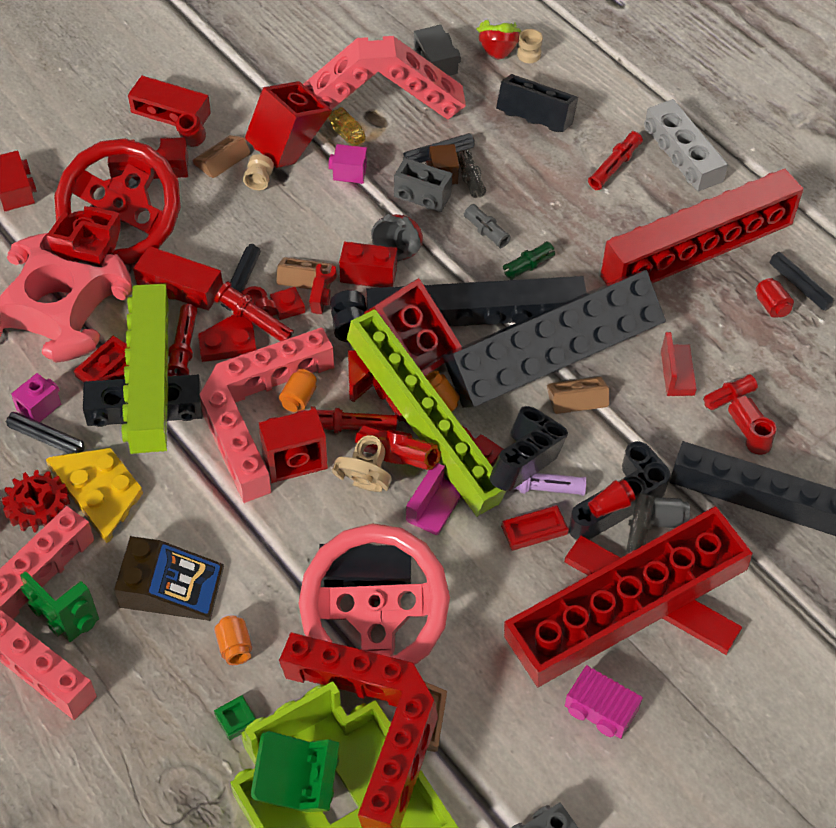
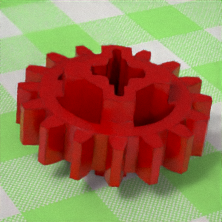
[2,470,70,533]

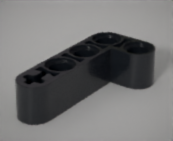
[489,406,568,491]
[569,441,670,540]

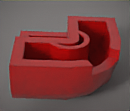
[47,206,120,264]

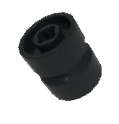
[330,290,367,342]

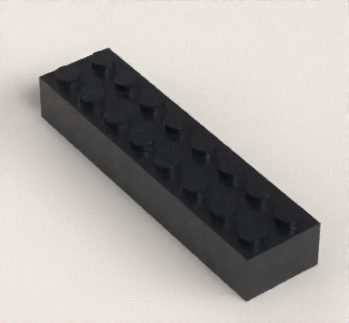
[442,270,666,408]

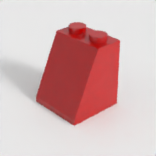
[245,81,332,168]

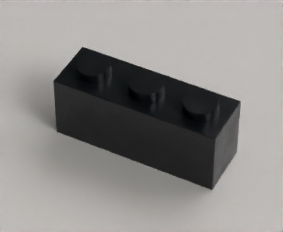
[496,74,579,132]
[319,543,412,593]

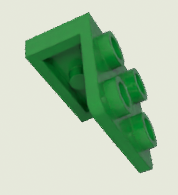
[20,571,100,642]
[251,731,340,812]

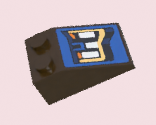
[114,536,224,621]

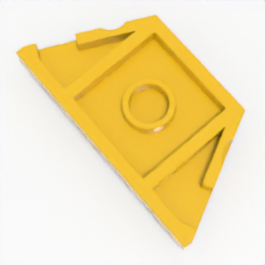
[46,448,143,543]

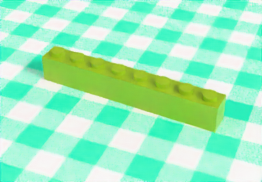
[122,284,169,454]
[347,309,506,517]

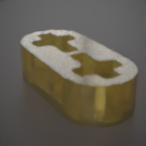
[329,107,366,146]

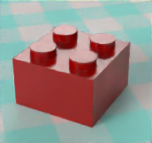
[258,408,328,483]

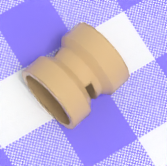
[517,29,543,63]
[243,154,274,191]

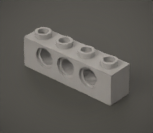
[644,99,728,192]

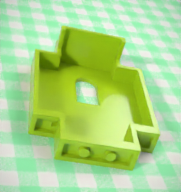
[230,681,459,828]

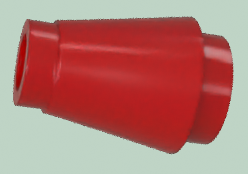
[588,479,636,518]

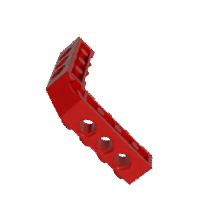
[279,632,438,828]

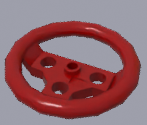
[54,138,181,264]

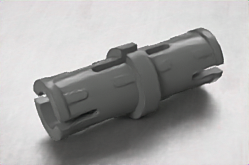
[464,204,511,248]

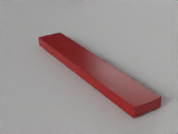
[564,535,742,655]

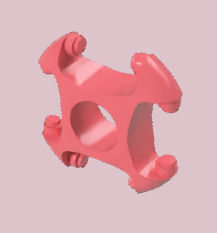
[0,233,133,363]

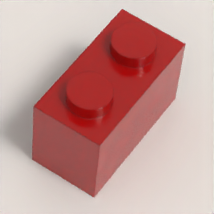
[0,150,37,212]
[339,241,397,288]

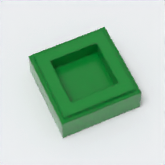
[213,695,257,741]

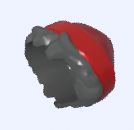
[371,214,423,262]

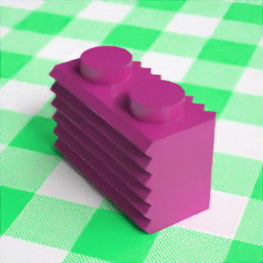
[564,665,643,739]

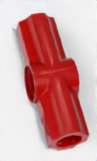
[355,425,441,470]

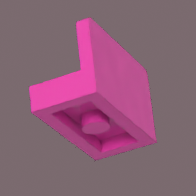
[406,463,462,535]

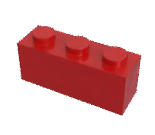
[128,75,211,126]
[133,246,223,311]

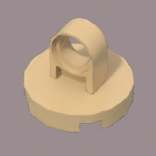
[332,435,392,492]

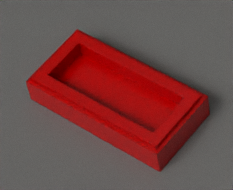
[501,505,569,551]

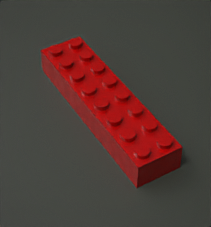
[600,168,804,284]
[504,506,753,688]

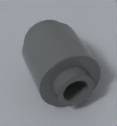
[644,497,690,528]

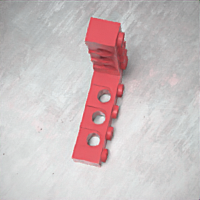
[303,36,466,120]
[199,327,334,503]
[0,506,97,720]

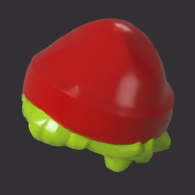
[476,20,521,60]

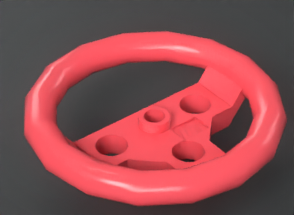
[298,523,450,665]

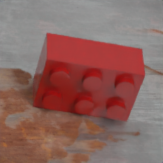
[364,278,462,376]

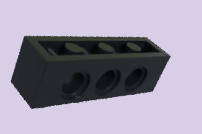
[83,374,203,427]

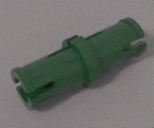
[503,241,555,280]

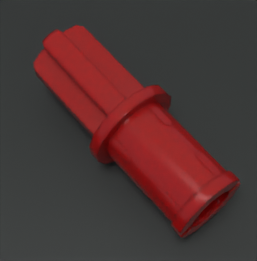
[703,374,758,410]

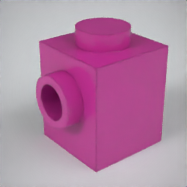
[329,144,367,184]
[11,373,61,422]

